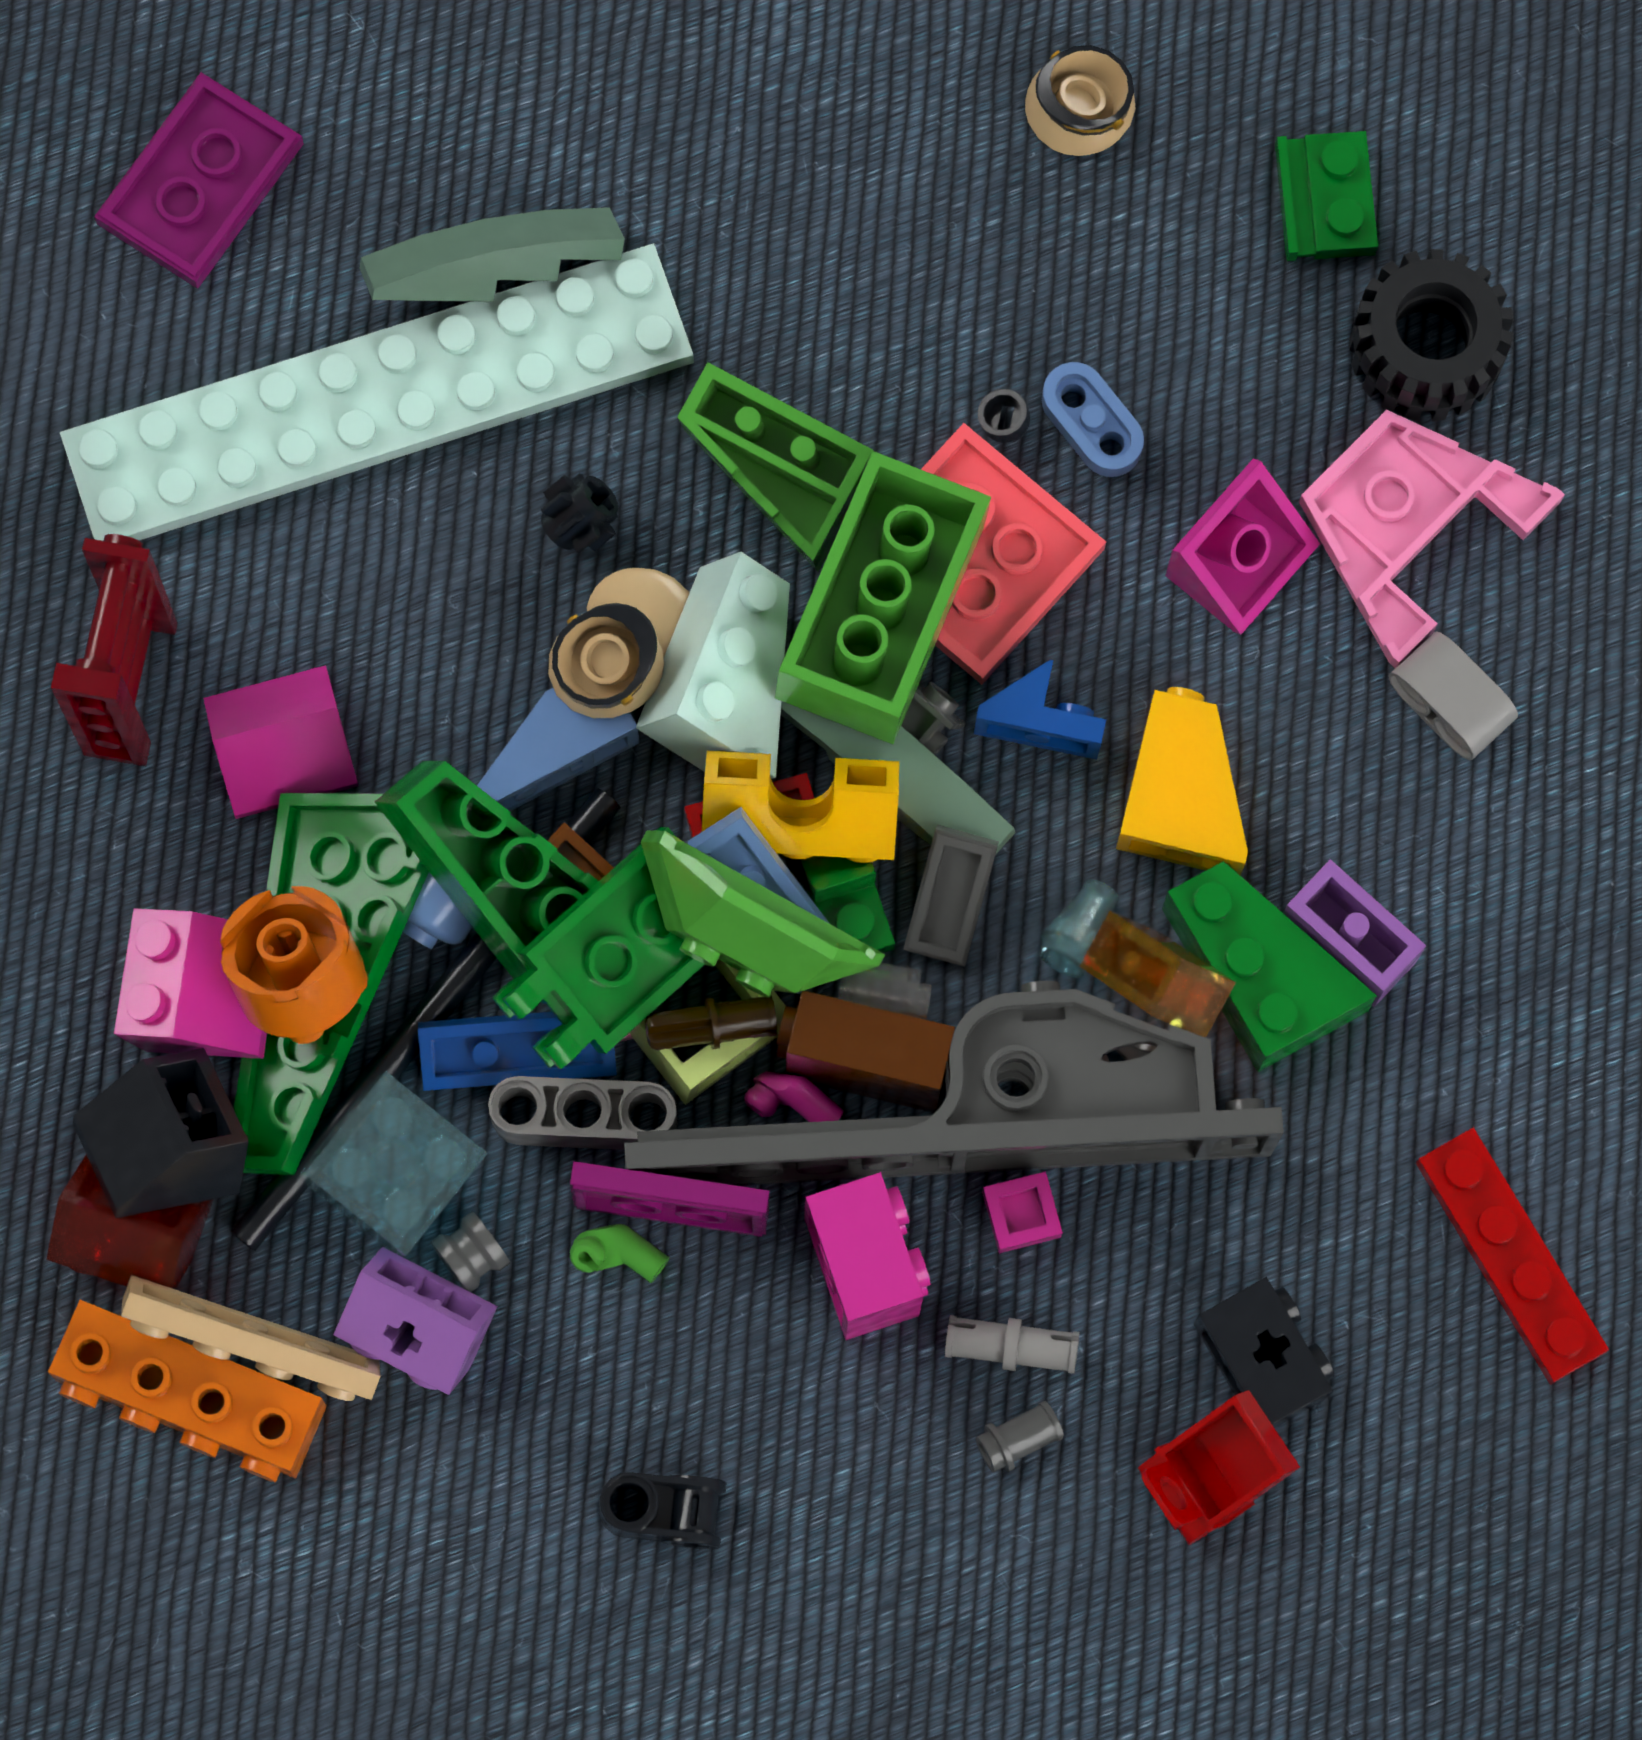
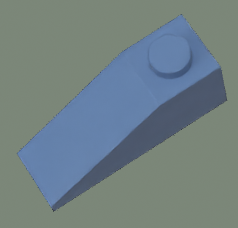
[477,688,639,811]

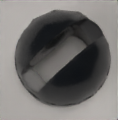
[978,389,1030,443]

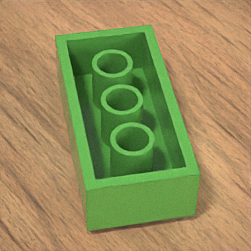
[774,451,991,744]

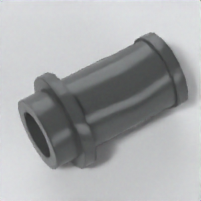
[976,1401,1064,1472]

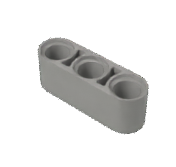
[488,1076,678,1150]

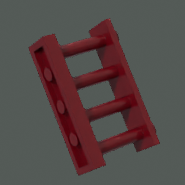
[51,534,178,767]

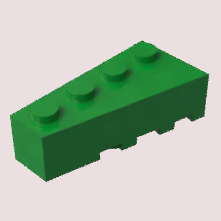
[374,761,599,1004]

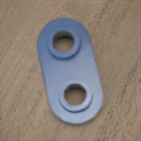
[1042,362,1144,477]

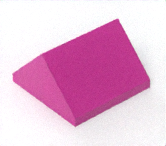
[1165,458,1320,635]
[203,665,359,819]

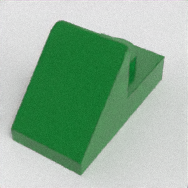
[797,856,895,953]

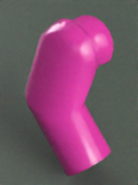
[744,1071,844,1122]

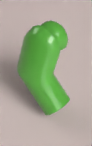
[570,1224,670,1283]

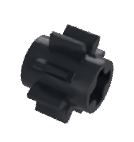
[541,473,618,553]

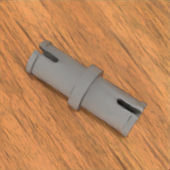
[945,1315,1080,1374]

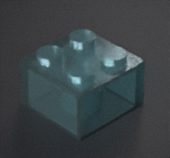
[296,1071,488,1256]

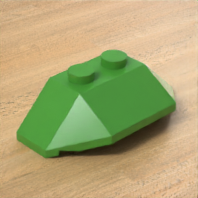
[641,830,885,998]

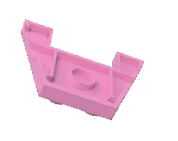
[1299,410,1565,668]

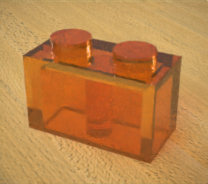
[1079,910,1236,1038]

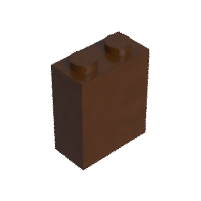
[777,991,955,1113]

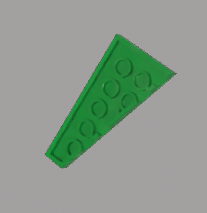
[234,793,429,1175]

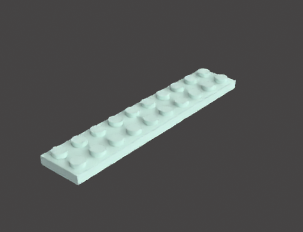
[60,243,694,541]

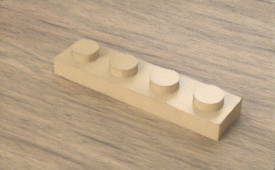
[121,1275,381,1401]

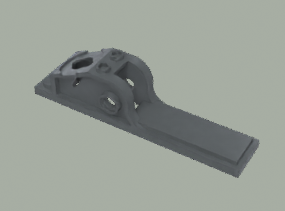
[624,981,1284,1186]

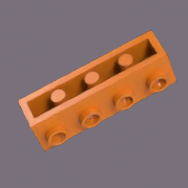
[48,1300,327,1483]

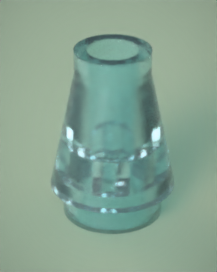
[1039,879,1119,978]

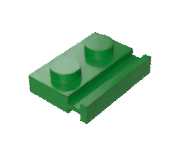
[1275,131,1378,261]

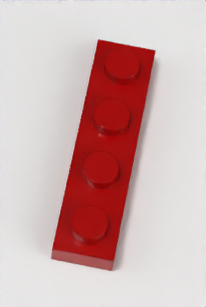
[1415,1127,1609,1385]

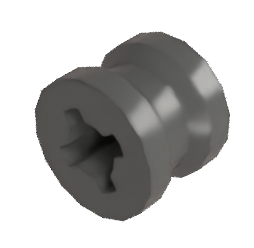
[430,1211,510,1292]

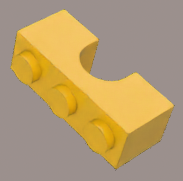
[702,750,899,863]

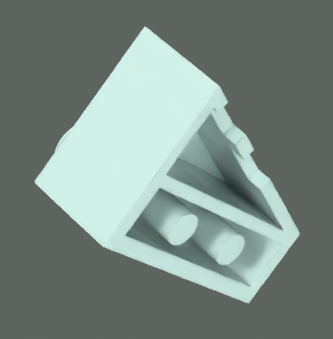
[636,552,790,779]

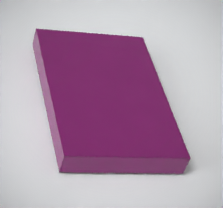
[94,72,304,289]
[570,1161,769,1237]

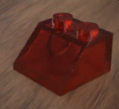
[46,1155,214,1290]

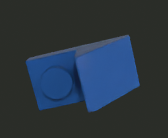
[974,660,1106,760]

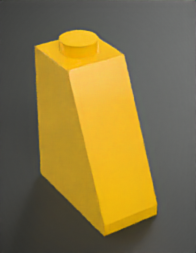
[1116,687,1248,876]

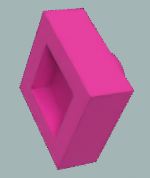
[982,1171,1063,1253]

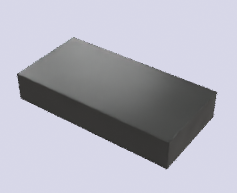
[903,825,999,967]

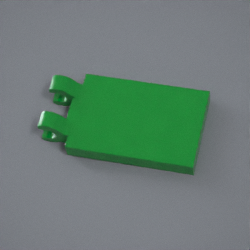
[492,827,705,1069]

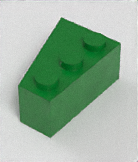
[1162,861,1377,1072]

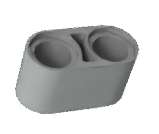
[1389,631,1518,760]

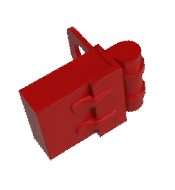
[1138,1390,1300,1545]

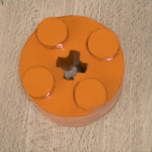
[220,886,368,1044]

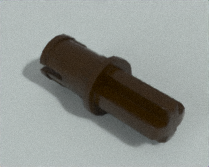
[645,995,777,1050]

